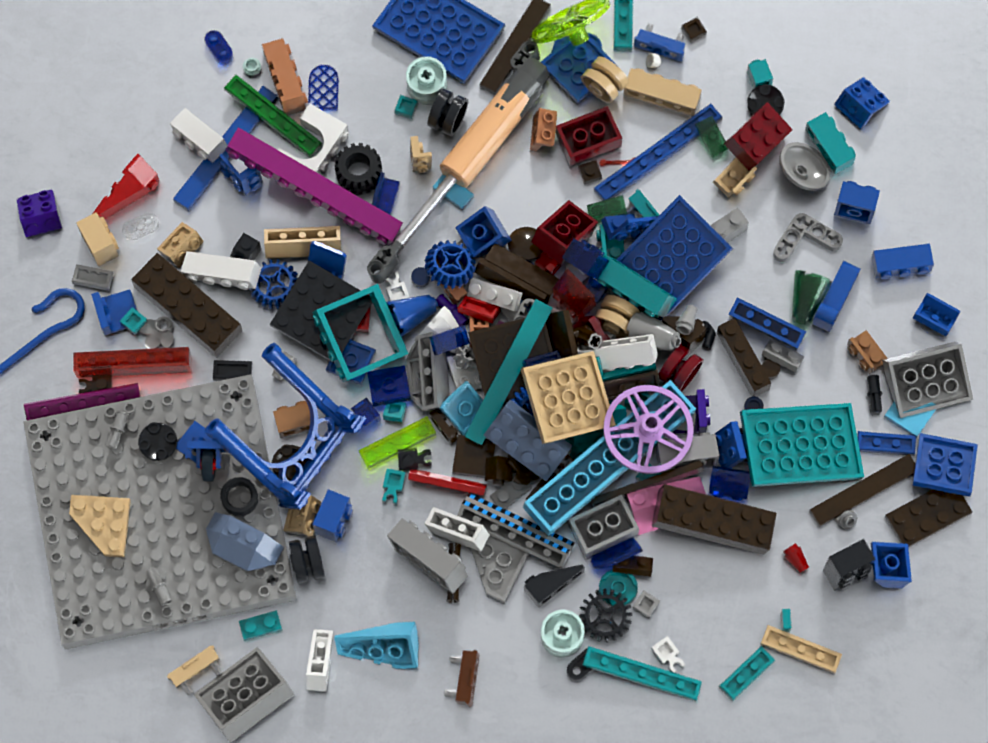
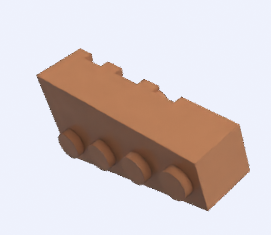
[262,38,308,116]

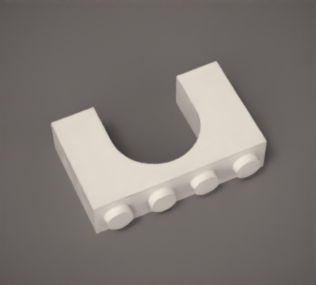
[278,103,349,174]

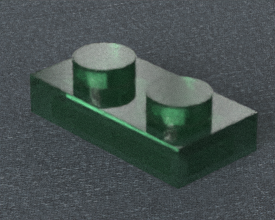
[587,195,628,223]

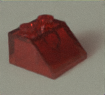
[552,269,596,320]

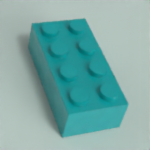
[593,255,677,318]

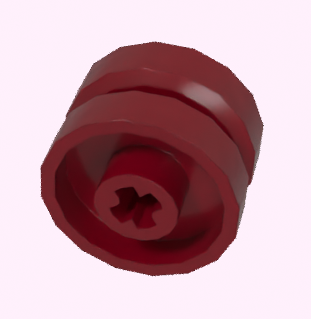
[658,344,704,392]

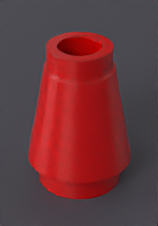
[783,543,809,573]

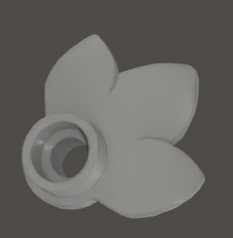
[138,316,174,350]

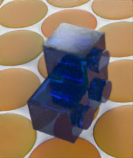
[562,238,609,280]

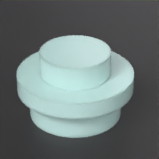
[243,58,261,76]

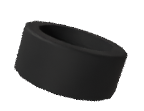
[220,477,258,516]

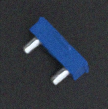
[634,23,686,61]

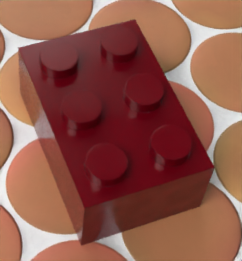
[723,102,793,171]
[556,106,622,166]
[531,200,598,264]

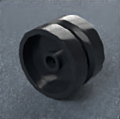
[427,88,469,136]
[289,535,325,584]

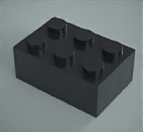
[823,539,876,591]

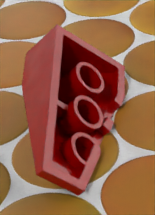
[92,154,159,219]

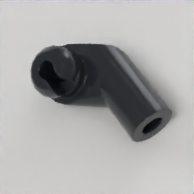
[702,321,716,350]

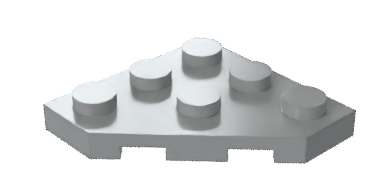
[471,535,529,603]

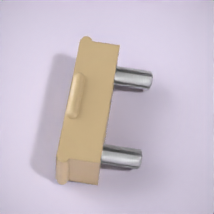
[167,645,222,695]

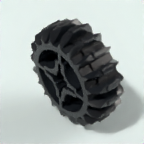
[579,588,633,642]

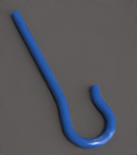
[0,288,85,374]

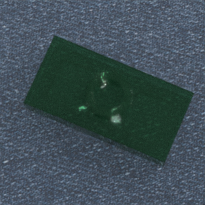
[695,116,728,158]

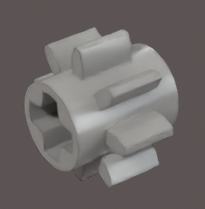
[453,345,476,370]

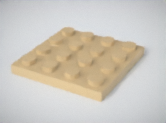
[521,351,615,444]

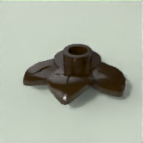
[507,457,540,485]

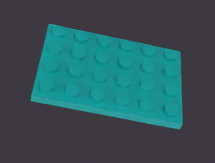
[740,403,864,487]

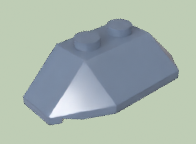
[206,512,284,571]

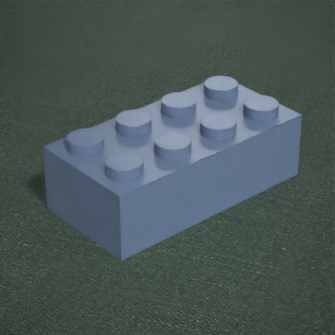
[484,400,573,481]

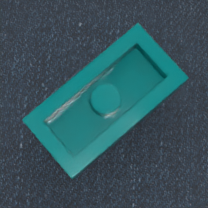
[239,610,282,641]

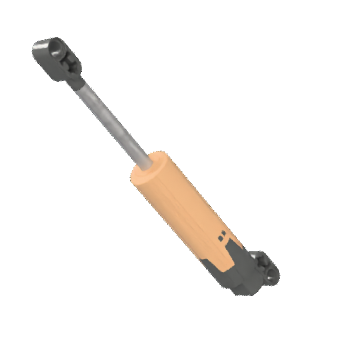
[367,40,549,284]

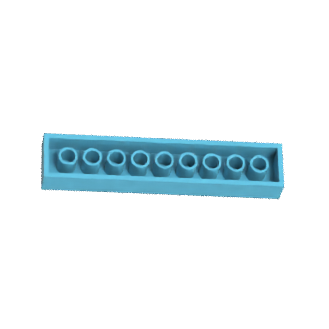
[523,380,696,537]

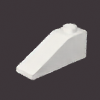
[306,629,333,691]

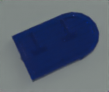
[591,537,643,569]

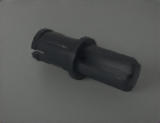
[867,375,883,414]

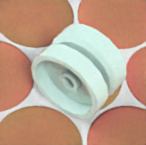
[406,57,447,104]
[541,610,585,658]

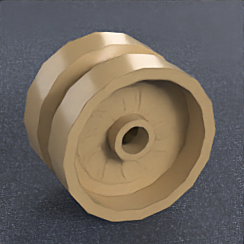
[581,56,629,103]
[594,295,641,339]

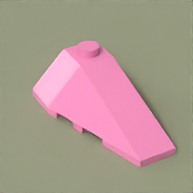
[626,476,706,535]

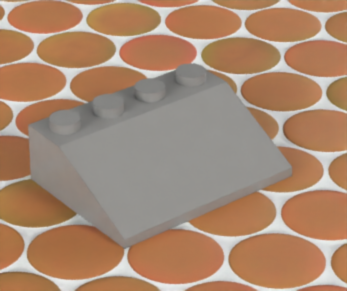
[882,342,973,418]
[194,647,294,743]

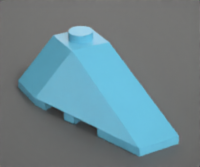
[334,622,419,669]

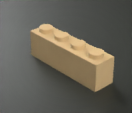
[623,68,702,116]
[264,226,341,259]

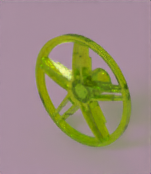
[531,0,610,46]

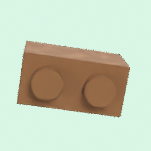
[273,401,310,438]

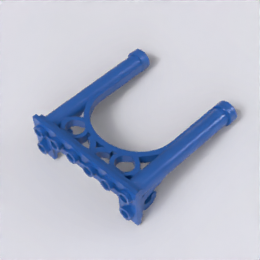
[205,343,366,510]

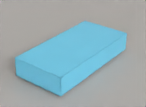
[432,174,474,210]

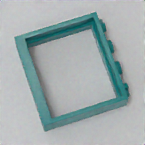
[312,284,409,382]

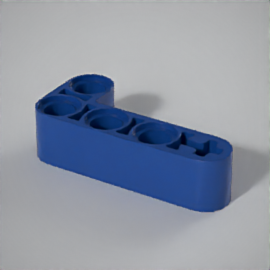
[812,261,861,332]

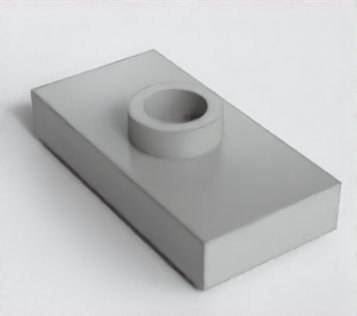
[72,264,114,291]

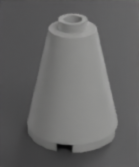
[626,311,681,351]

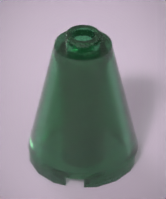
[792,270,832,325]

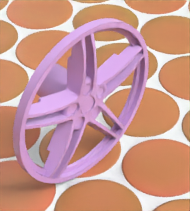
[603,385,694,474]

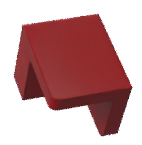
[534,252,563,275]

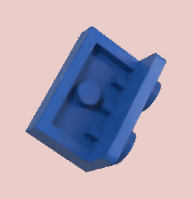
[913,293,960,336]

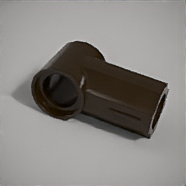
[573,324,603,350]

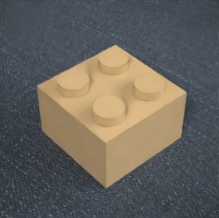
[76,212,119,267]

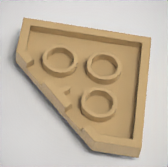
[69,495,131,557]

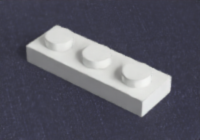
[467,277,522,311]

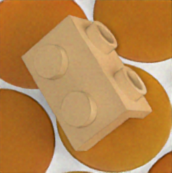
[713,157,757,198]

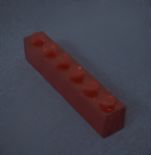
[73,347,192,378]

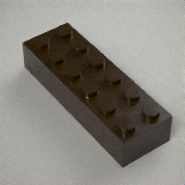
[131,253,243,358]
[652,484,777,555]

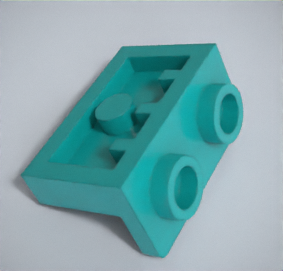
[596,224,625,260]

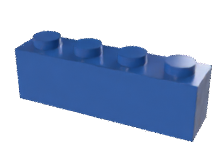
[729,297,806,349]

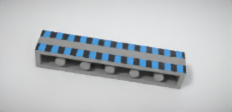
[457,493,575,569]

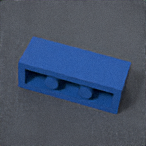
[871,243,934,279]

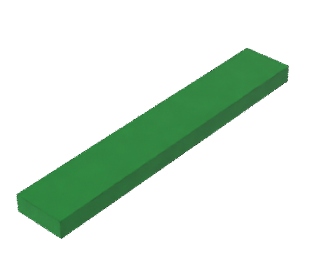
[224,74,322,158]

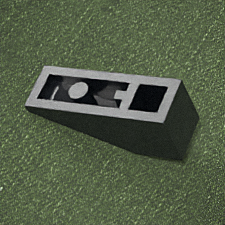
[524,565,585,608]

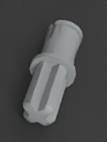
[106,410,129,450]
[145,567,173,606]

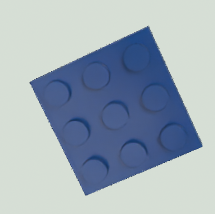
[541,28,618,104]
[912,433,978,497]

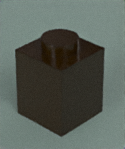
[485,456,512,486]

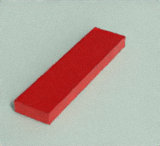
[408,469,487,496]

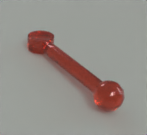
[599,157,636,166]

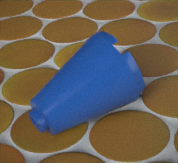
[386,295,438,337]

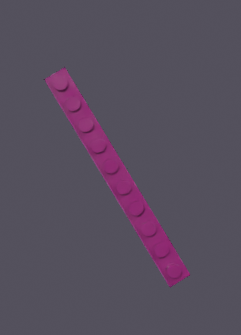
[225,127,403,246]

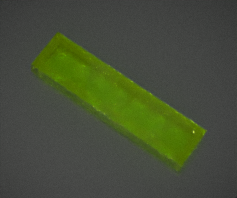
[358,416,436,469]

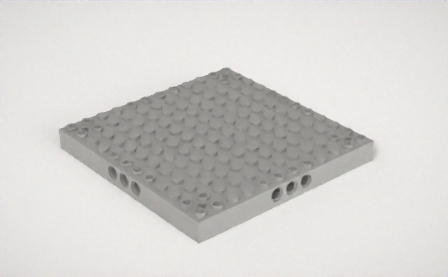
[23,374,297,649]

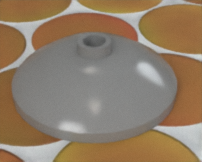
[779,142,830,191]

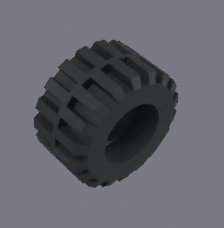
[334,143,383,195]

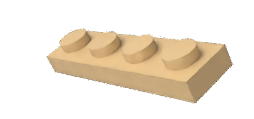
[760,625,842,674]

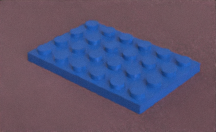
[372,0,505,84]
[611,195,734,322]

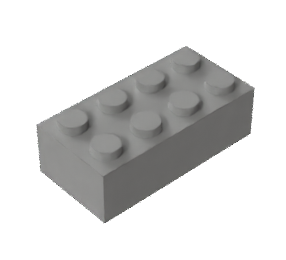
[387,518,468,594]

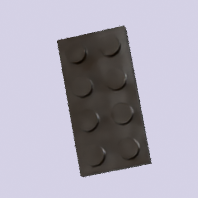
[885,490,973,548]

